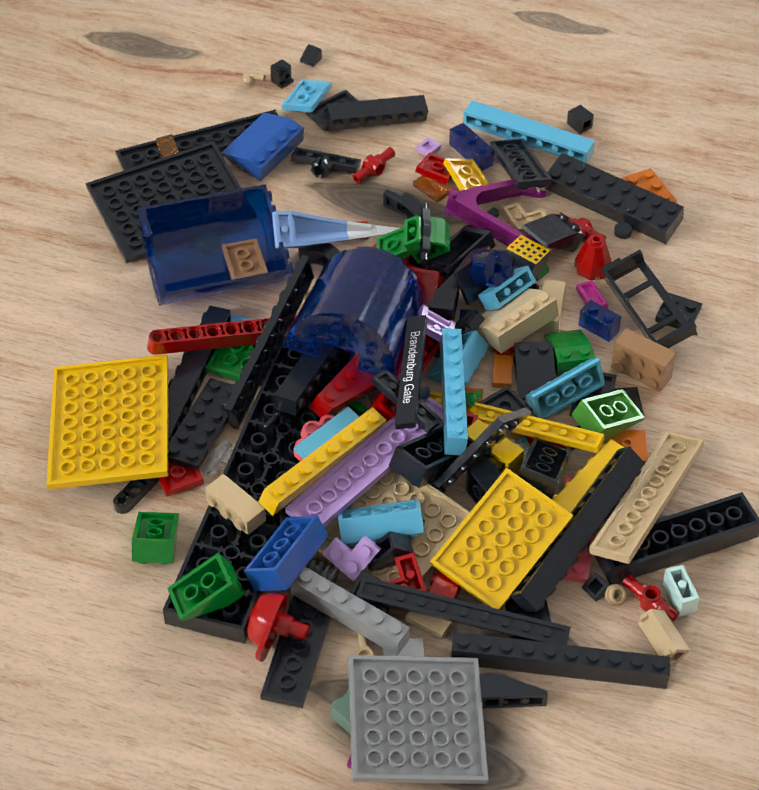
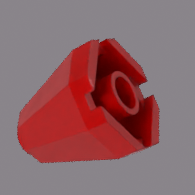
[574,235,612,280]

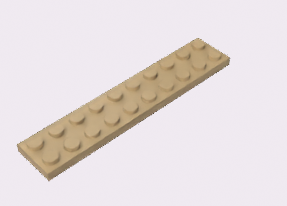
[589,431,704,564]

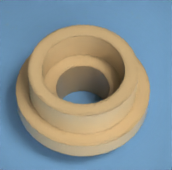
[605,584,626,605]

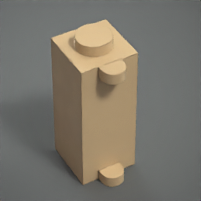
[638,609,690,664]

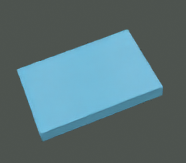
[281,80,332,112]

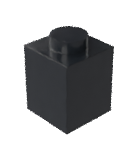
[567,104,594,134]

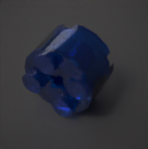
[470,250,514,287]

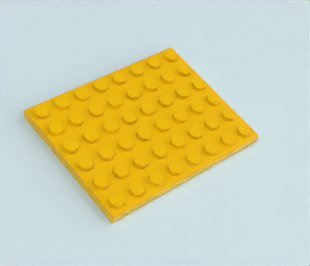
[46,354,168,490]

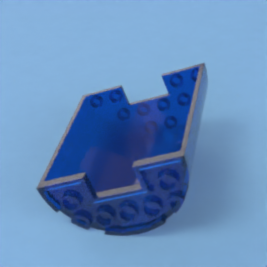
[138,184,294,306]
[283,247,424,377]

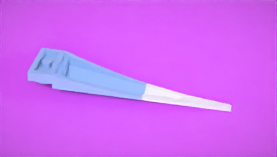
[272,211,399,249]

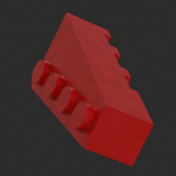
[309,352,381,418]

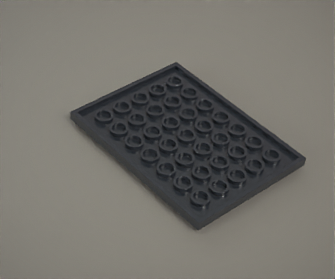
[86,141,256,263]

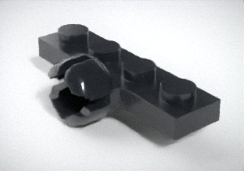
[291,147,361,178]
[371,368,442,434]

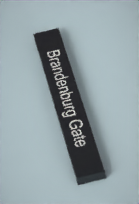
[395,315,428,430]

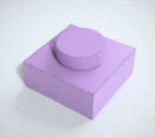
[417,137,441,156]

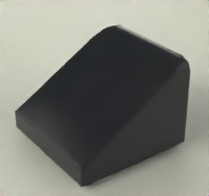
[300,44,322,67]
[582,572,610,602]

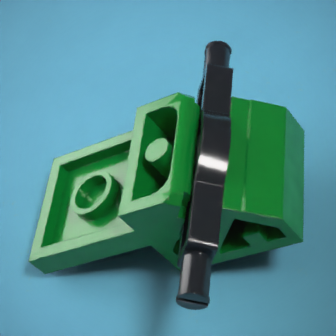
[376,202,450,267]

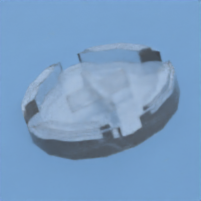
[203,440,233,477]

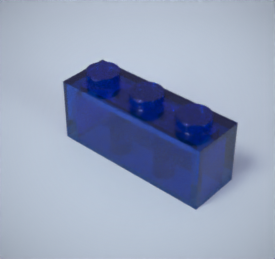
[449,123,494,171]

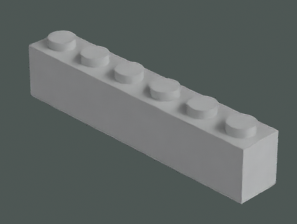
[291,567,410,656]

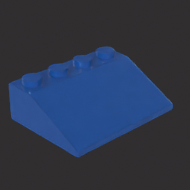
[221,112,304,182]

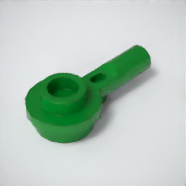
[465,391,483,407]

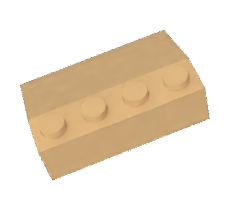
[466,288,559,353]

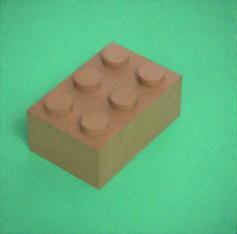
[611,328,676,392]

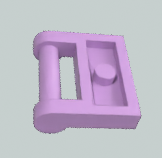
[418,305,455,342]

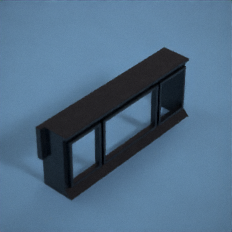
[601,250,698,349]

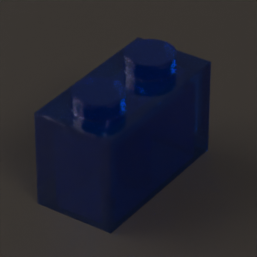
[578,300,622,342]

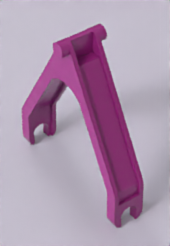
[445,179,548,246]

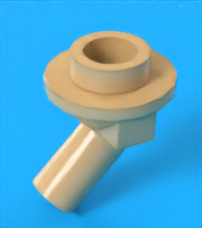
[243,72,266,87]

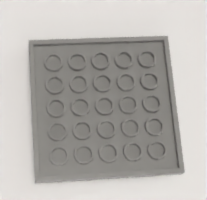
[348,655,488,784]

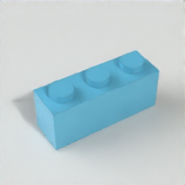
[478,266,536,311]

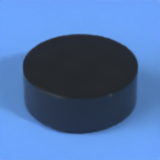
[614,222,632,239]

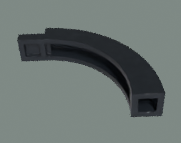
[383,189,432,270]

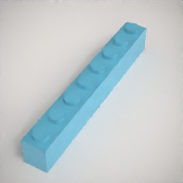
[463,100,595,163]
[440,328,468,455]

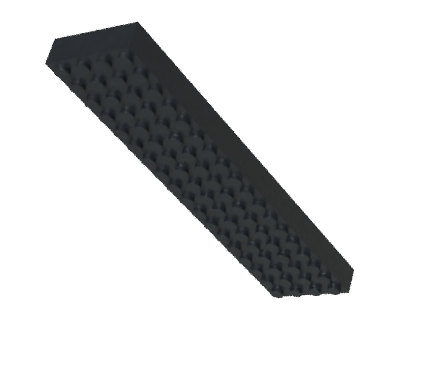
[163,336,356,644]

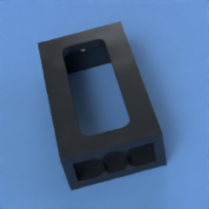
[426,226,496,280]

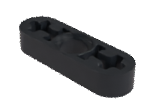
[113,478,158,514]

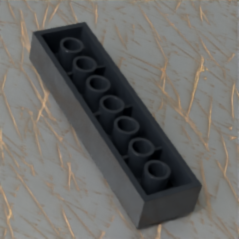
[545,152,684,244]
[594,492,759,585]

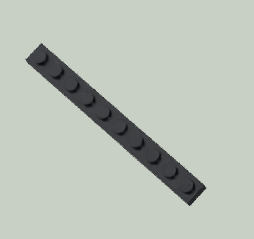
[357,576,571,645]

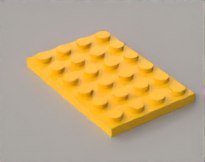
[430,468,573,610]

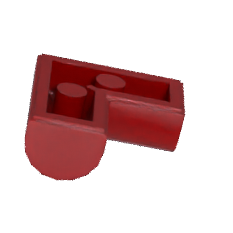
[387,552,427,592]

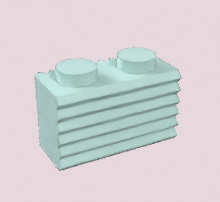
[662,565,700,617]

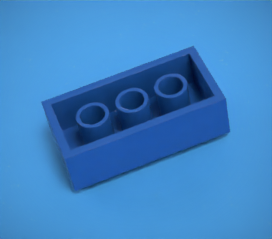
[244,516,328,591]

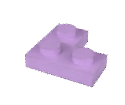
[322,535,381,581]

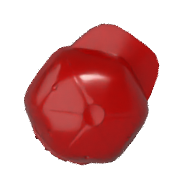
[247,592,310,662]

